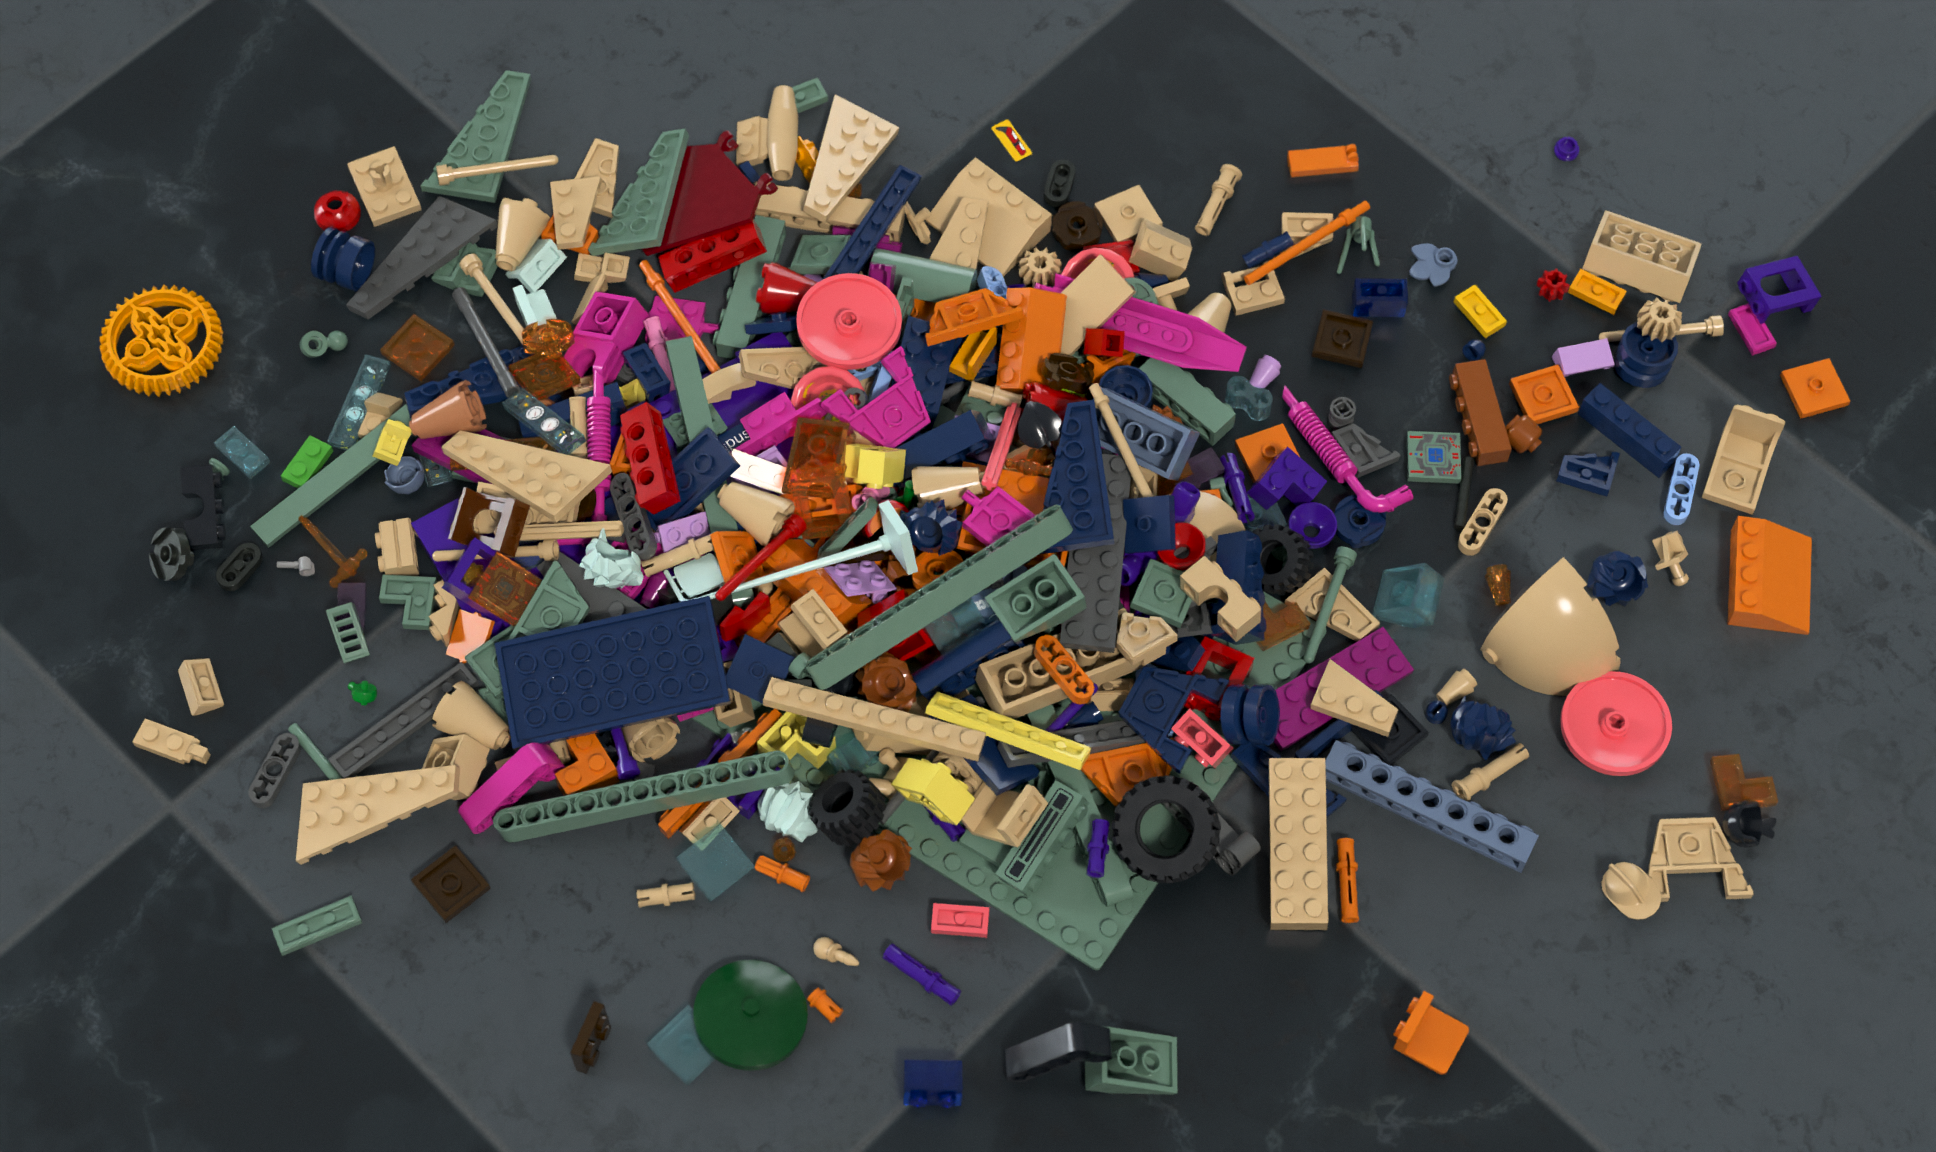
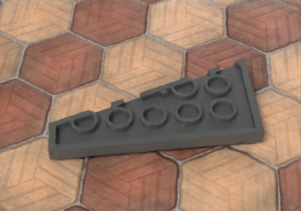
[346,196,498,319]

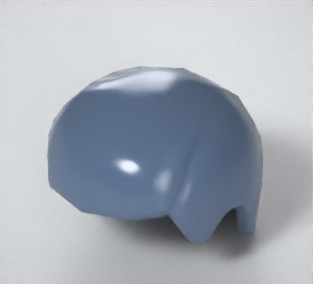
[384,456,425,494]

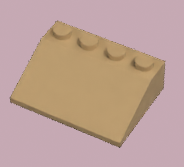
[926,157,1052,277]
[1582,210,1702,303]

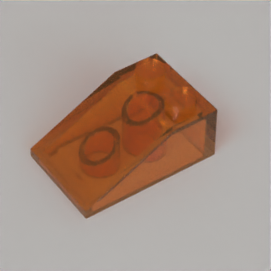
[781,417,856,499]

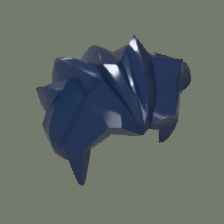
[900,499,963,556]
[1587,551,1648,607]
[1450,696,1516,760]

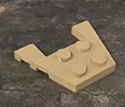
[1647,817,1754,902]

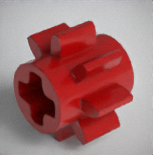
[1536,269,1570,302]

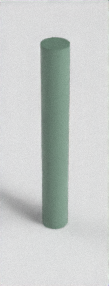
[288,723,343,780]

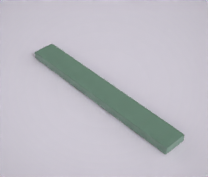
[250,404,413,548]

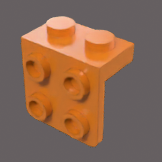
[1393,991,1469,1075]

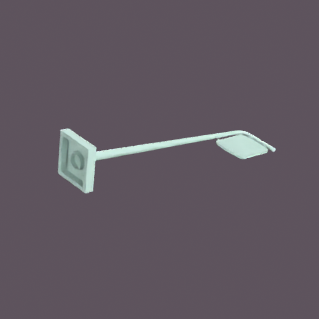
[663,500,918,602]

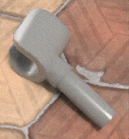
[277,556,315,576]

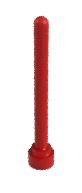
[715,514,807,601]

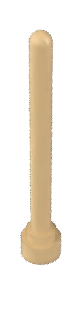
[436,155,558,186]
[460,253,534,349]
[1599,315,1724,342]
[432,539,559,562]

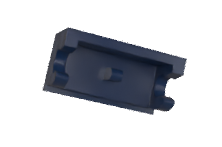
[622,343,671,403]

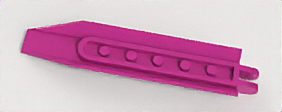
[1034,273,1247,372]

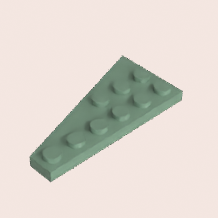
[421,70,531,203]
[588,128,689,256]

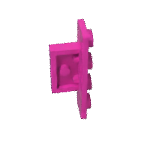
[730,392,828,456]

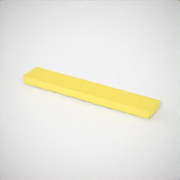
[925,692,1091,770]

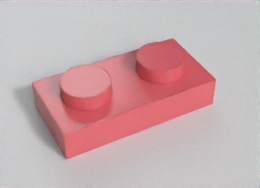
[931,903,989,938]

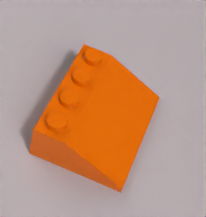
[1727,516,1812,635]

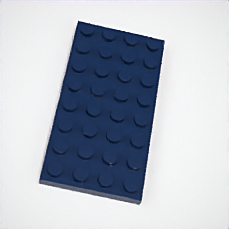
[494,596,731,751]

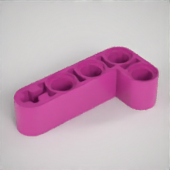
[458,742,565,834]

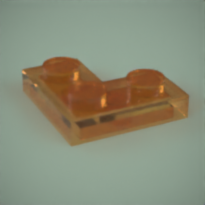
[1257,601,1310,651]
[1710,754,1778,811]

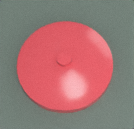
[796,273,902,370]
[1560,671,1672,776]

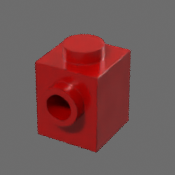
[1084,328,1125,357]

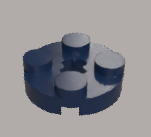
[1334,495,1386,548]

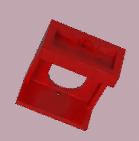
[1184,636,1255,721]

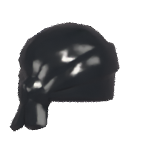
[1722,800,1776,848]

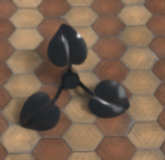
[1018,401,1115,471]

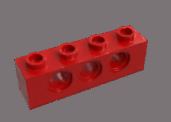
[658,219,767,293]
[620,402,681,515]

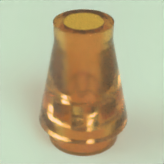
[1484,564,1511,606]

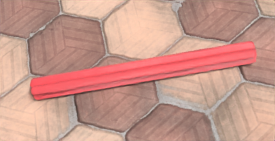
[981,403,1022,491]

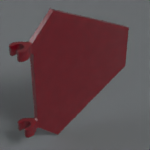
[641,130,778,256]

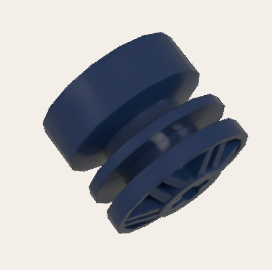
[311,227,375,292]
[1099,365,1153,409]

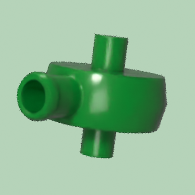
[348,681,378,706]

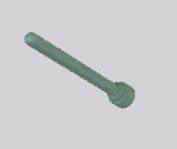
[1304,546,1357,663]

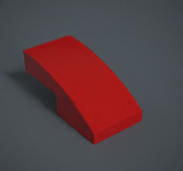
[719,591,771,642]

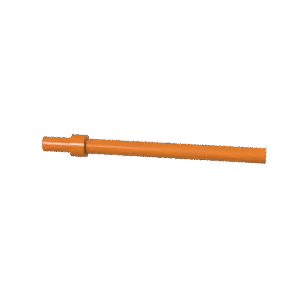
[1244,200,1370,285]
[639,260,721,374]

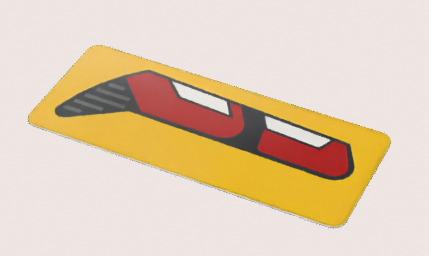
[991,120,1032,161]

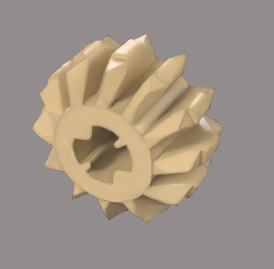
[1019,247,1062,288]
[1637,298,1682,343]

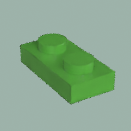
[281,435,333,488]

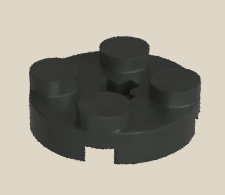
[149,528,194,581]

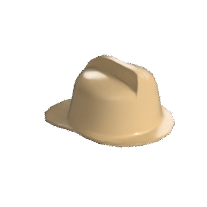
[1601,862,1661,920]

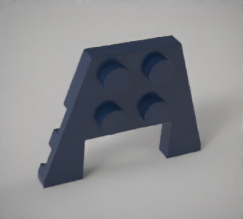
[1118,666,1229,774]

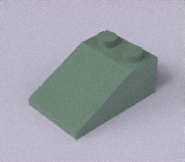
[985,554,1086,642]
[1085,1026,1177,1094]

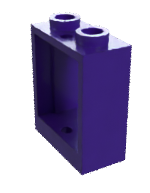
[442,537,530,623]

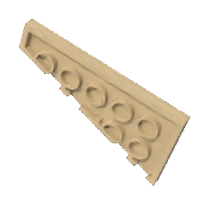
[803,95,899,223]
[739,347,875,396]
[442,430,612,523]
[296,765,460,865]

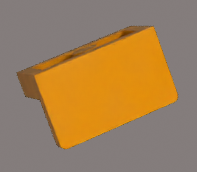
[949,327,997,382]

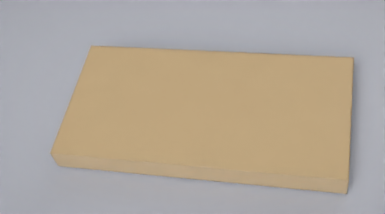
[1061,254,1136,356]

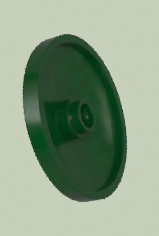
[693,960,808,1071]

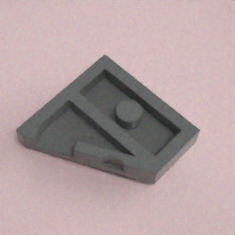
[1331,423,1401,478]

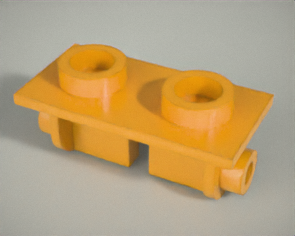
[795,136,819,183]

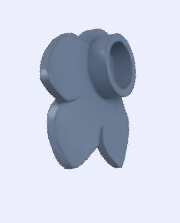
[1409,243,1457,287]

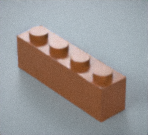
[1449,359,1511,466]

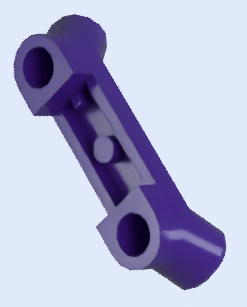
[1121,481,1201,586]

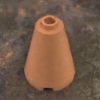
[409,380,487,439]

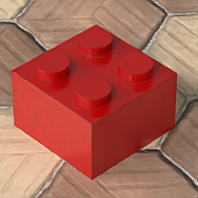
[858,589,934,661]

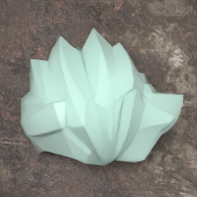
[580,528,643,589]
[758,780,818,842]

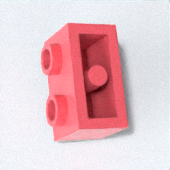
[1171,708,1234,768]

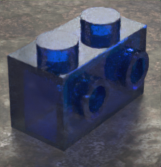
[1352,278,1408,317]
[903,1060,963,1108]

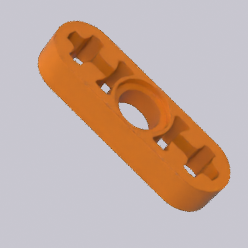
[1034,635,1094,704]

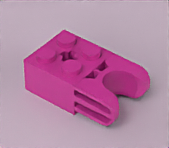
[561,291,649,384]

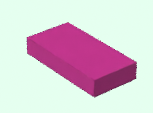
[1728,303,1777,356]

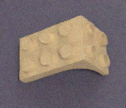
[1702,405,1785,515]

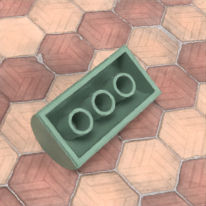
[868,248,977,303]

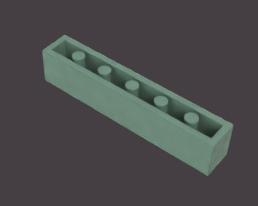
[713,215,786,359]

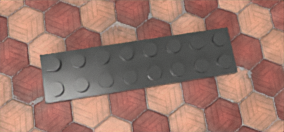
[1060,454,1131,653]

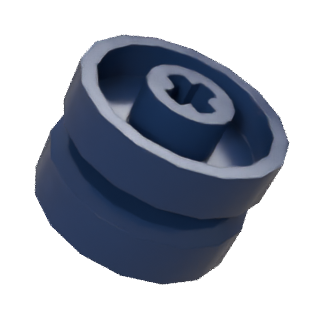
[1614,322,1678,388]
[1221,684,1280,745]

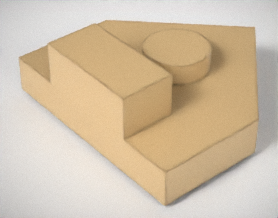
[1116,612,1178,666]

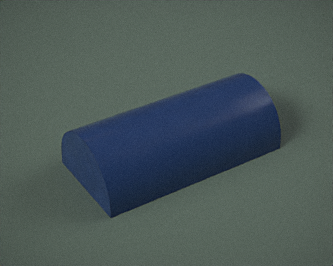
[912,619,1026,702]

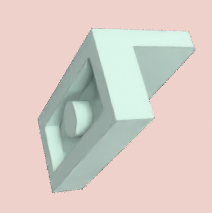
[505,239,567,293]
[512,285,561,341]

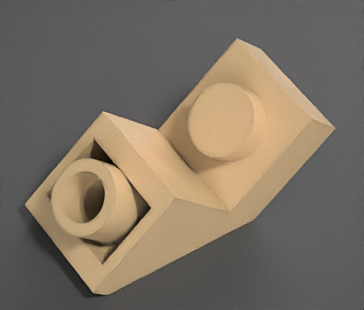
[429,579,460,647]

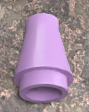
[1247,355,1281,395]

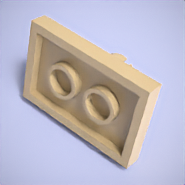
[347,146,422,227]

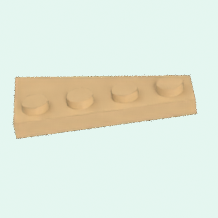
[474,482,580,535]

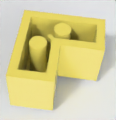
[843,443,906,489]
[757,712,836,769]
[891,758,975,825]

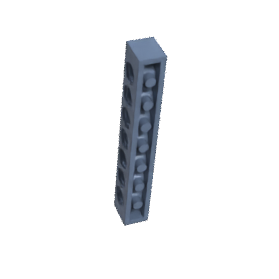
[1325,740,1539,873]

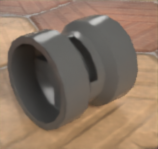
[1327,397,1356,431]

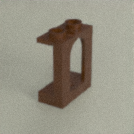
[448,487,530,557]

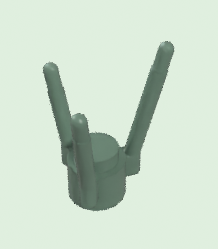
[1337,216,1380,274]

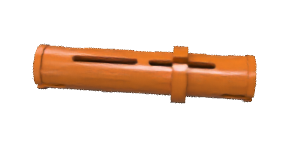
[1336,838,1359,923]

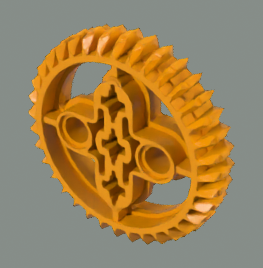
[100,285,223,397]

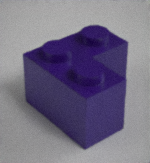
[1247,447,1327,510]

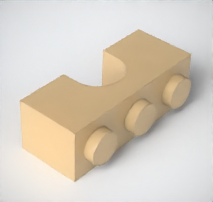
[1180,556,1261,642]

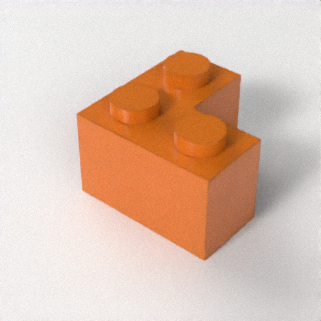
[554,733,619,796]

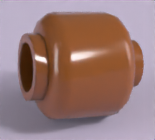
[1505,414,1542,453]

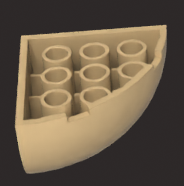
[1480,557,1620,696]

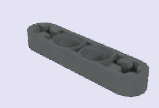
[610,473,657,560]

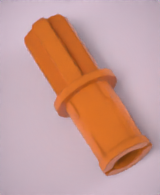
[755,855,810,892]

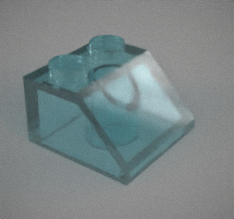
[1372,563,1445,628]

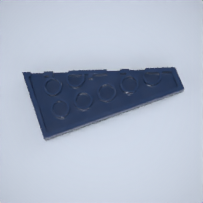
[1039,400,1115,555]

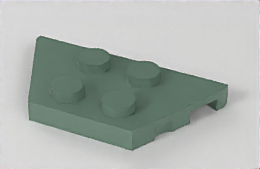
[508,560,590,640]

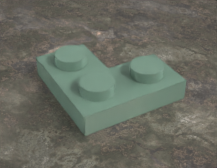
[379,574,437,630]

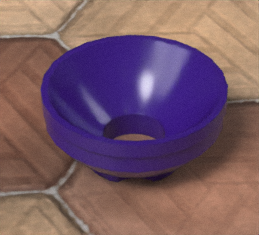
[1289,502,1337,549]

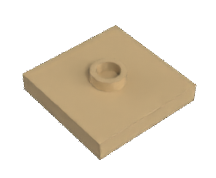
[1094,185,1163,242]

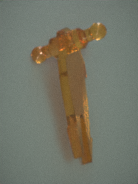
[1005,446,1054,477]
[298,515,368,588]

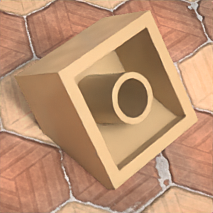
[1129,219,1192,281]
[422,734,490,800]

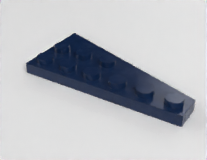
[404,330,566,418]

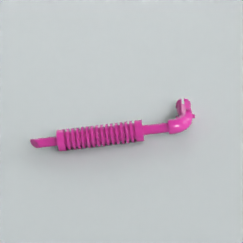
[557,369,611,547]
[1282,385,1413,513]

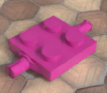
[645,296,720,344]
[962,486,1036,546]

